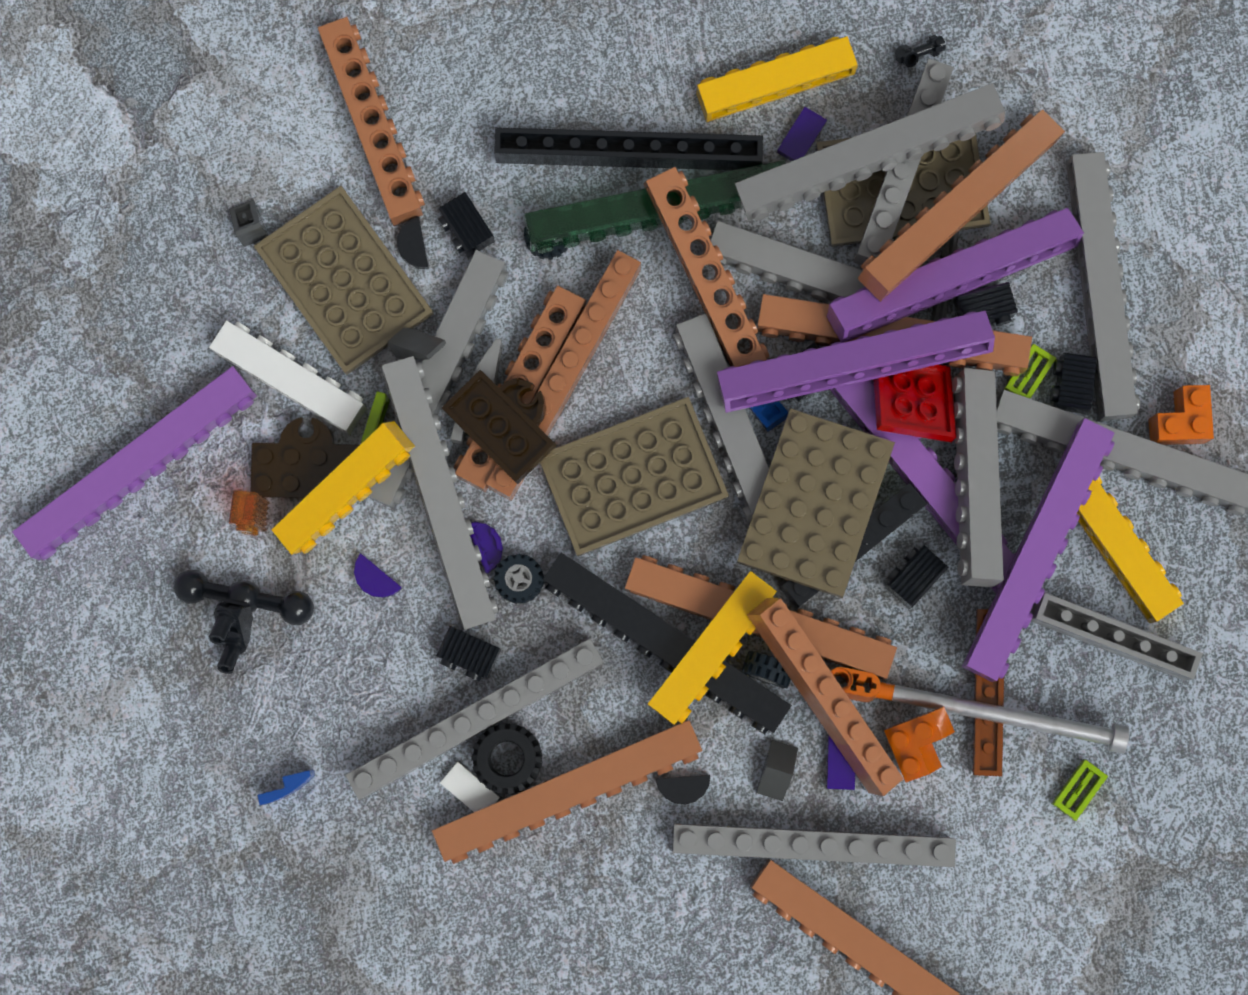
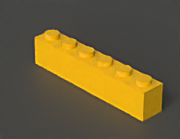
[696,36,858,122]
[271,421,415,555]
[1077,477,1184,624]
[647,571,777,725]

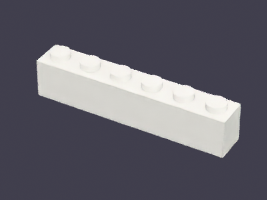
[209,320,367,435]

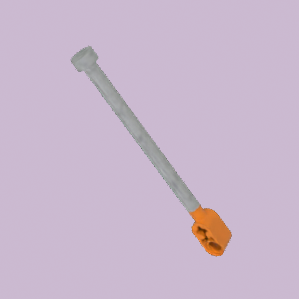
[831,667,1129,754]

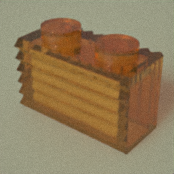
[229,490,270,536]

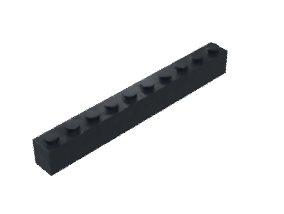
[494,127,763,171]
[543,552,792,735]

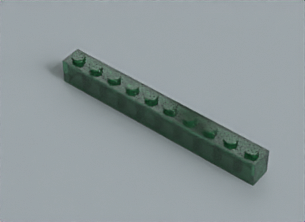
[524,160,786,253]

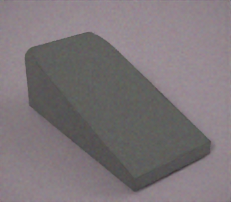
[388,328,446,360]

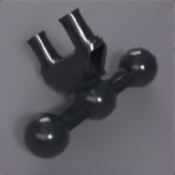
[174,570,314,674]

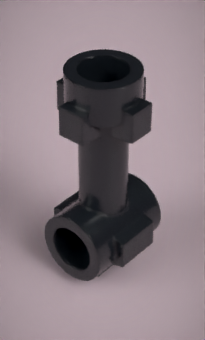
[895,35,946,68]

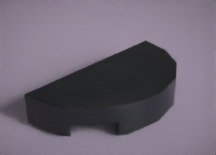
[397,216,429,269]
[655,775,710,805]

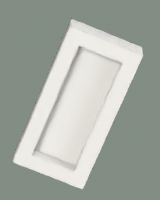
[440,762,500,812]

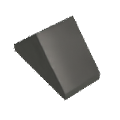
[229,199,268,247]
[756,740,798,801]

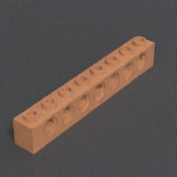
[317,17,425,226]
[643,167,770,367]
[454,285,586,493]

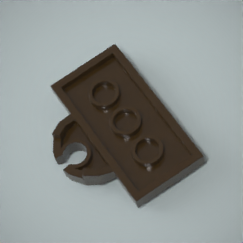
[442,370,557,484]
[250,417,359,498]

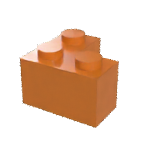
[1148,385,1214,445]
[884,706,955,782]

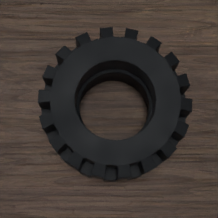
[471,723,543,794]

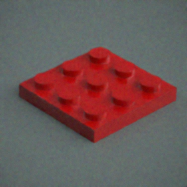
[874,365,956,443]

